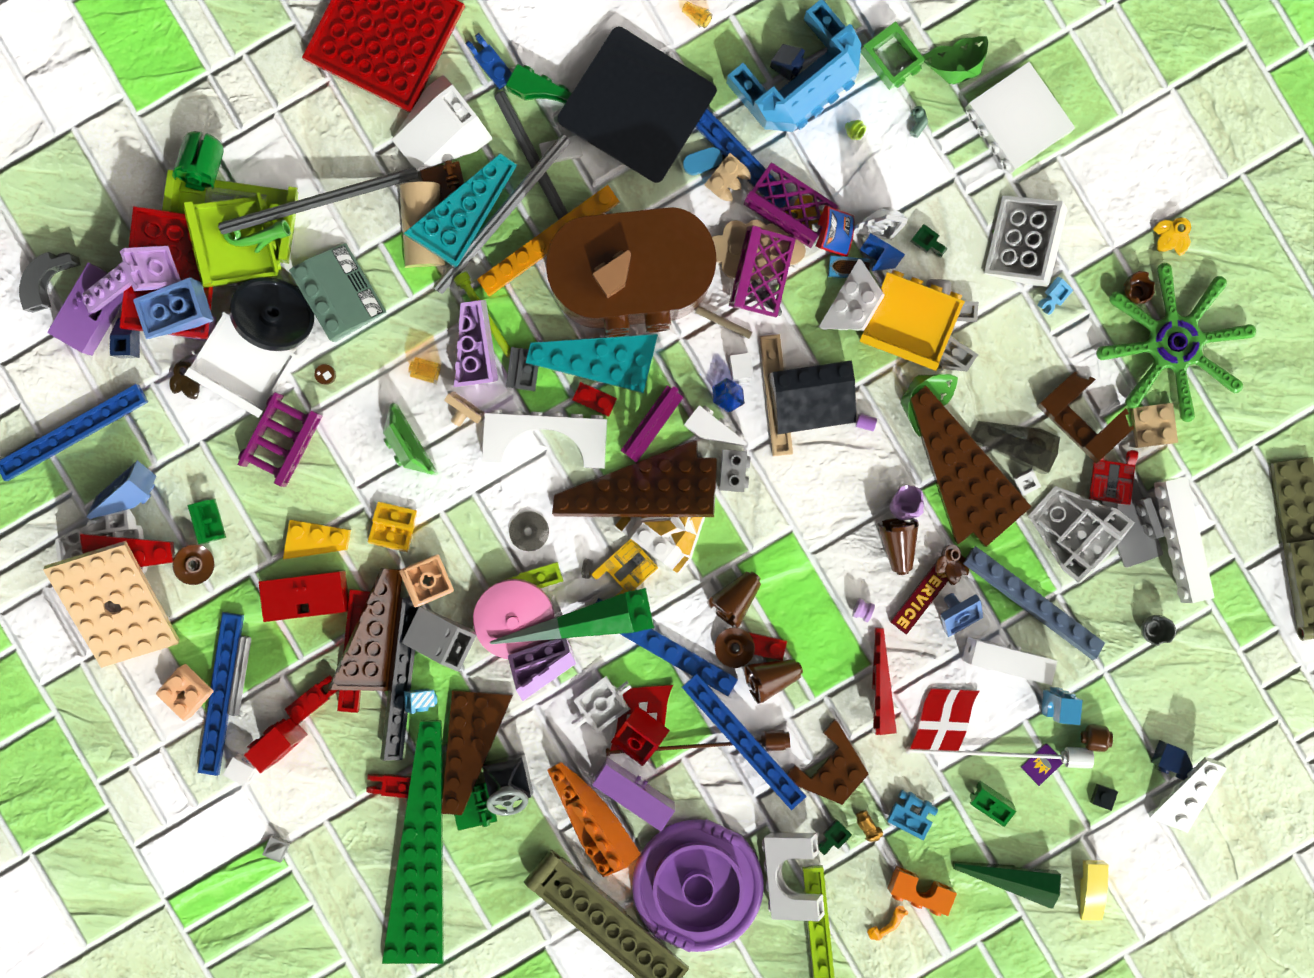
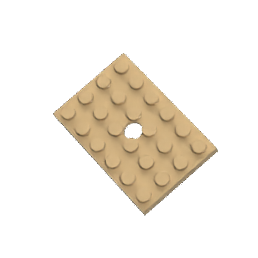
[43,541,180,668]

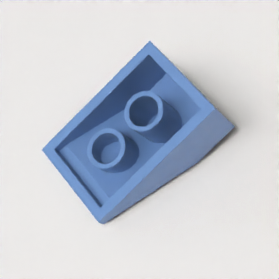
[133,278,214,339]
[86,460,156,519]

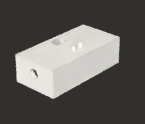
[962,637,1058,685]

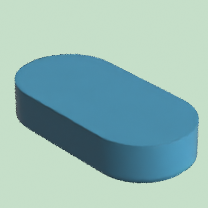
[683,147,722,175]

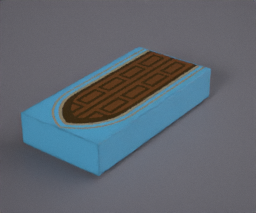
[828,256,871,278]

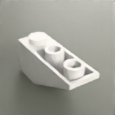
[684,405,747,446]

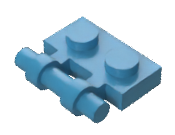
[886,790,938,841]

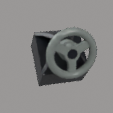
[482,753,533,816]

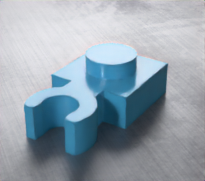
[1037,277,1073,315]

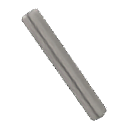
[227,636,251,716]

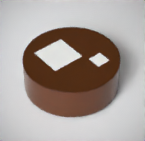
[314,364,336,385]

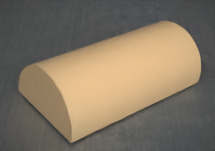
[399,182,446,268]

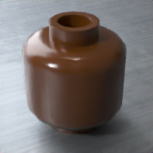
[1081,724,1113,752]

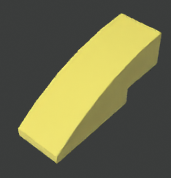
[1080,860,1109,920]

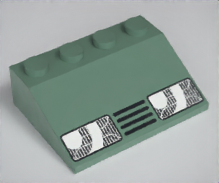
[289,243,387,343]

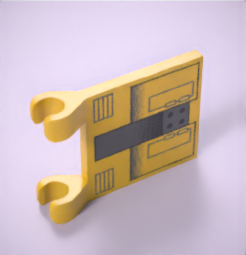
[592,539,658,596]

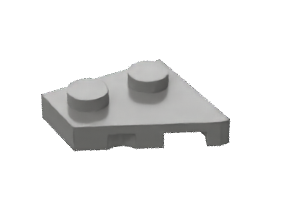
[923,337,979,372]

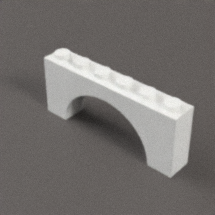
[482,410,607,469]

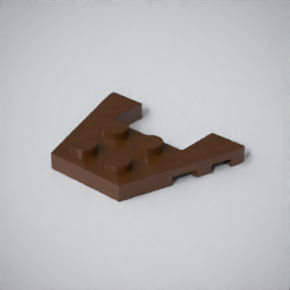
[787,719,869,805]

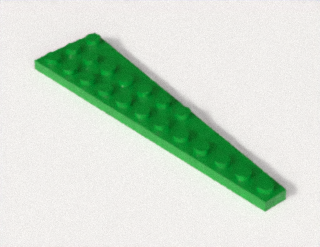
[382,720,444,964]

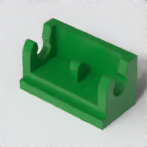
[187,499,226,544]
[970,781,1017,827]

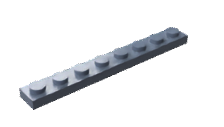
[963,546,1105,660]

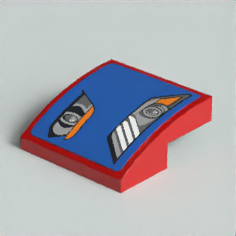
[815,205,855,257]

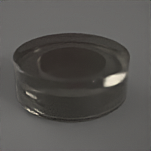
[581,558,593,579]

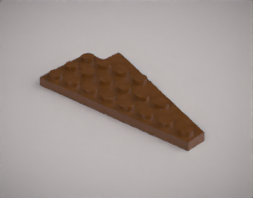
[910,385,1032,547]

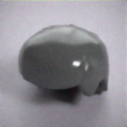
[1141,615,1176,646]

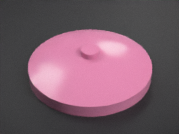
[473,579,555,659]

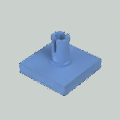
[940,593,983,637]

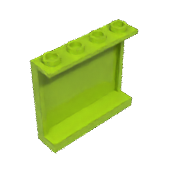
[183,192,281,288]

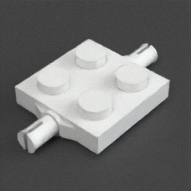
[572,676,632,733]

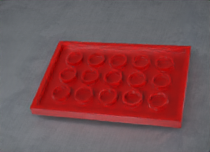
[120,206,213,339]

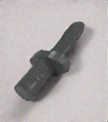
[751,280,782,316]

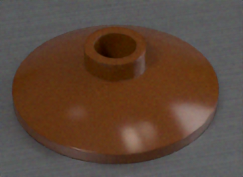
[172,544,214,585]
[715,627,755,668]

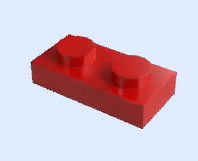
[572,382,617,417]
[748,632,787,661]

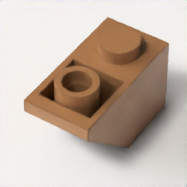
[593,250,631,298]

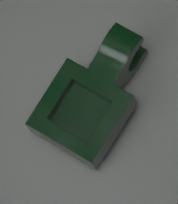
[910,224,948,258]
[818,819,852,855]

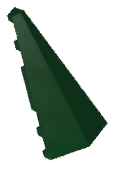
[953,861,1061,909]

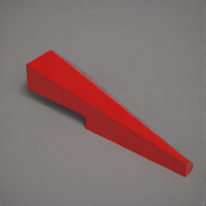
[872,628,897,735]

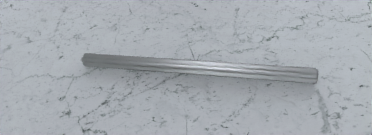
[434,134,570,294]

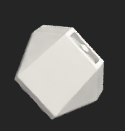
[392,75,492,172]

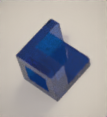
[712,378,745,412]

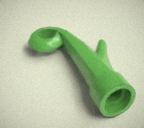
[223,220,291,253]

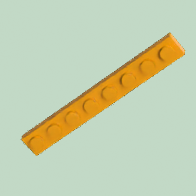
[477,185,620,296]

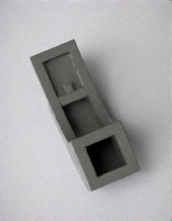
[19,252,81,313]

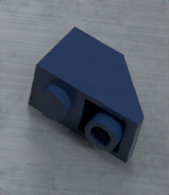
[770,44,805,81]
[110,318,140,358]
[1151,740,1193,780]

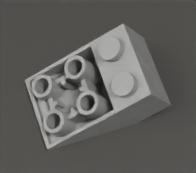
[402,606,477,672]

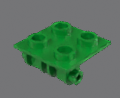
[454,782,497,831]

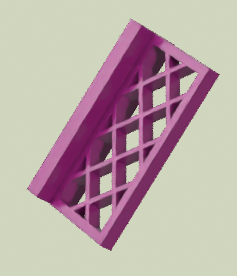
[744,162,839,248]
[728,225,796,318]
[621,385,684,463]

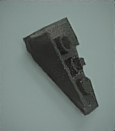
[971,421,1060,474]

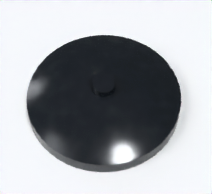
[229,277,314,351]

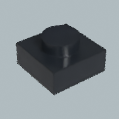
[1090,783,1118,811]

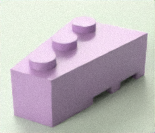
[508,638,576,701]

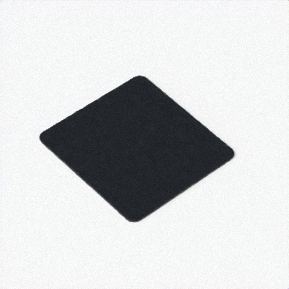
[557,26,717,183]

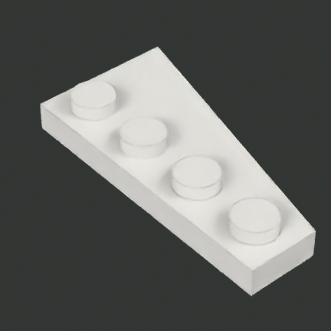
[1148,757,1227,832]

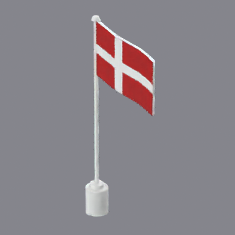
[905,689,1094,769]

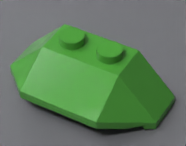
[383,403,438,475]

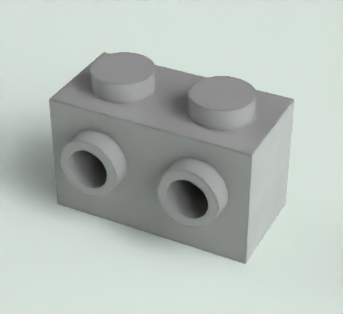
[719,450,751,492]

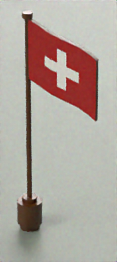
[606,685,791,756]

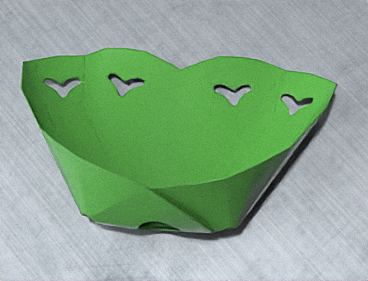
[923,36,989,85]
[901,374,958,437]

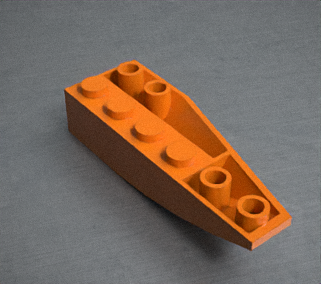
[547,762,641,877]

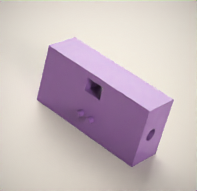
[47,262,124,356]
[592,757,675,831]

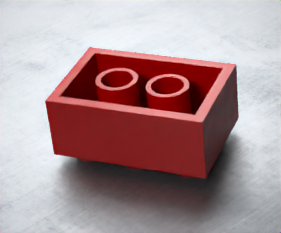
[244,718,308,774]

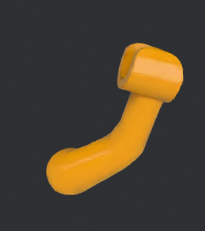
[867,906,908,941]

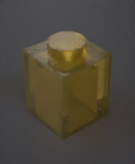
[408,357,442,385]

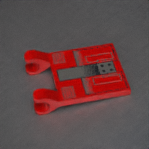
[1089,450,1138,505]

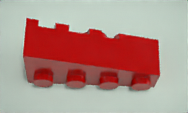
[80,534,175,567]

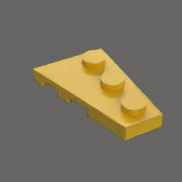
[283,520,351,560]

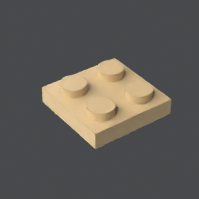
[1130,403,1178,448]

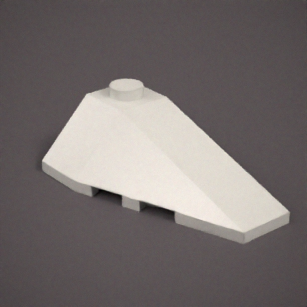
[854,207,908,240]

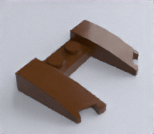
[1037,372,1134,464]

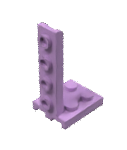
[82,246,181,313]

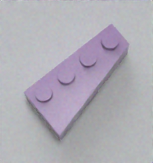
[454,300,498,387]

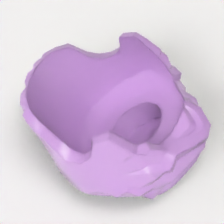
[890,485,924,520]

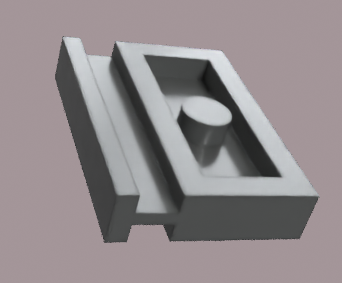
[506,347,539,391]

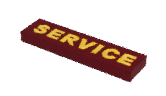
[890,562,948,635]

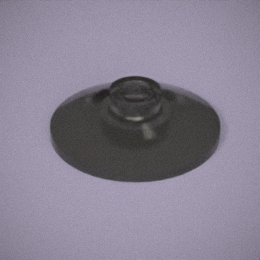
[509,511,549,551]

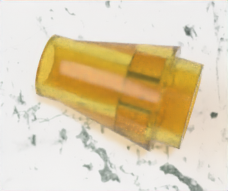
[682,1,713,28]

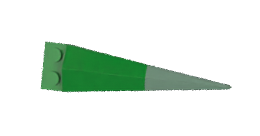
[490,588,655,644]

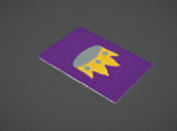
[1021,744,1063,786]

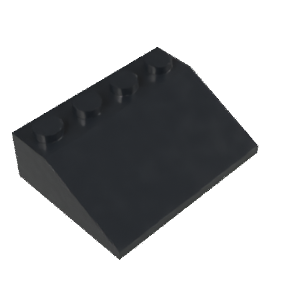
[768,360,856,435]

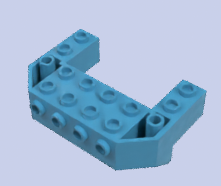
[726,0,861,132]

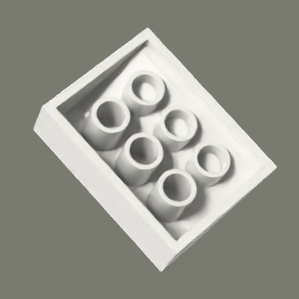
[984,196,1067,287]

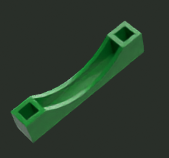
[506,64,572,104]

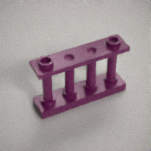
[237,392,323,487]

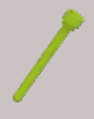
[453,271,511,358]

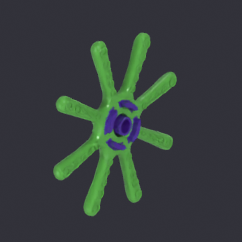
[1096,263,1256,422]

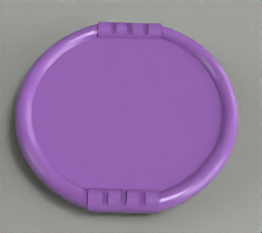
[632,819,764,952]

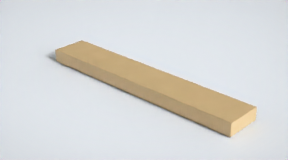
[759,334,793,456]

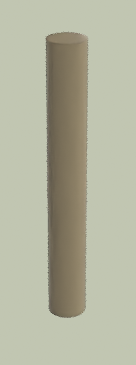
[695,306,753,339]

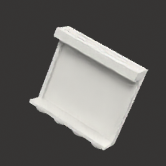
[965,62,1075,174]
[184,311,298,418]

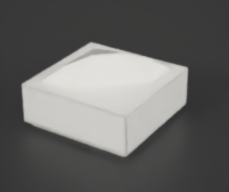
[1013,468,1041,496]

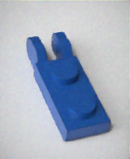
[465,33,512,90]

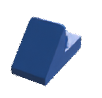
[860,233,905,271]

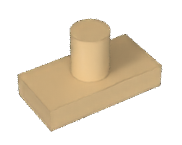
[444,392,485,426]

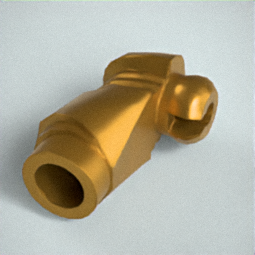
[856,810,883,842]

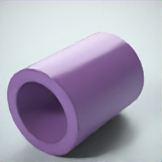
[855,413,877,431]

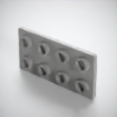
[1101,479,1164,568]

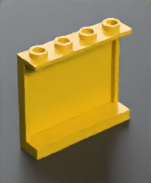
[859,270,965,371]

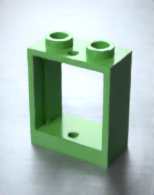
[861,21,925,90]

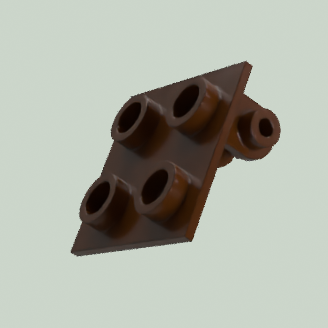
[420,160,464,202]

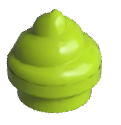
[845,120,866,140]

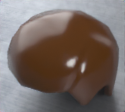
[1123,271,1155,304]

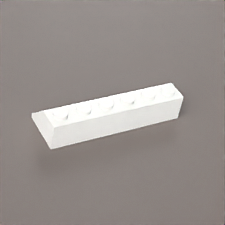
[1154,477,1215,603]

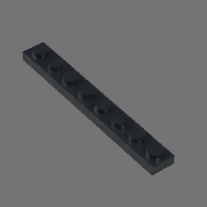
[380,597,419,761]

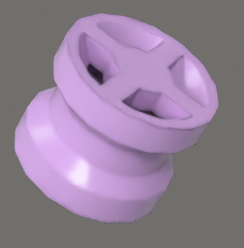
[852,598,875,623]

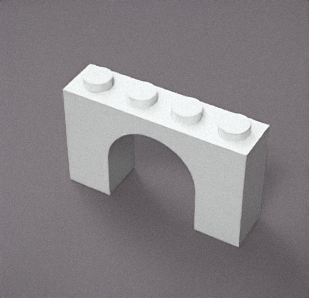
[762,832,825,921]

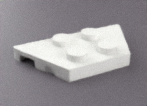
[819,259,885,331]

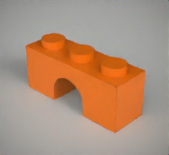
[887,866,957,916]

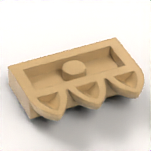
[704,153,751,201]

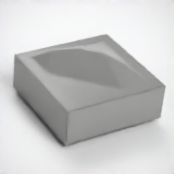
[262,835,291,863]

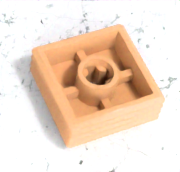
[399,554,454,607]
[156,664,213,721]

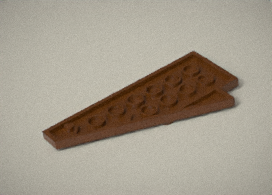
[552,441,717,517]

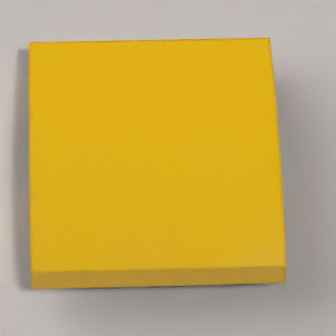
[367,502,417,553]

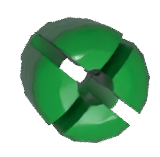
[172,131,224,191]

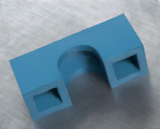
[1041,687,1083,725]

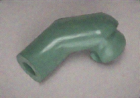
[910,106,928,138]

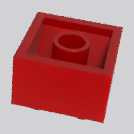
[611,706,670,766]

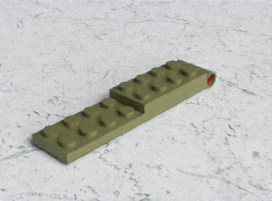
[1269,457,1314,641]
[524,850,689,978]

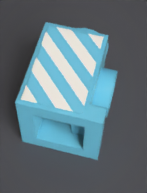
[404,688,437,714]

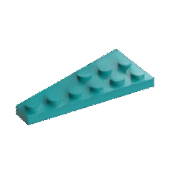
[403,153,517,268]
[526,334,658,393]

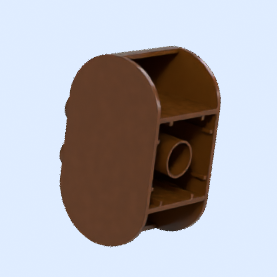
[546,207,717,337]

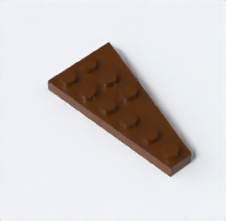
[441,690,513,815]

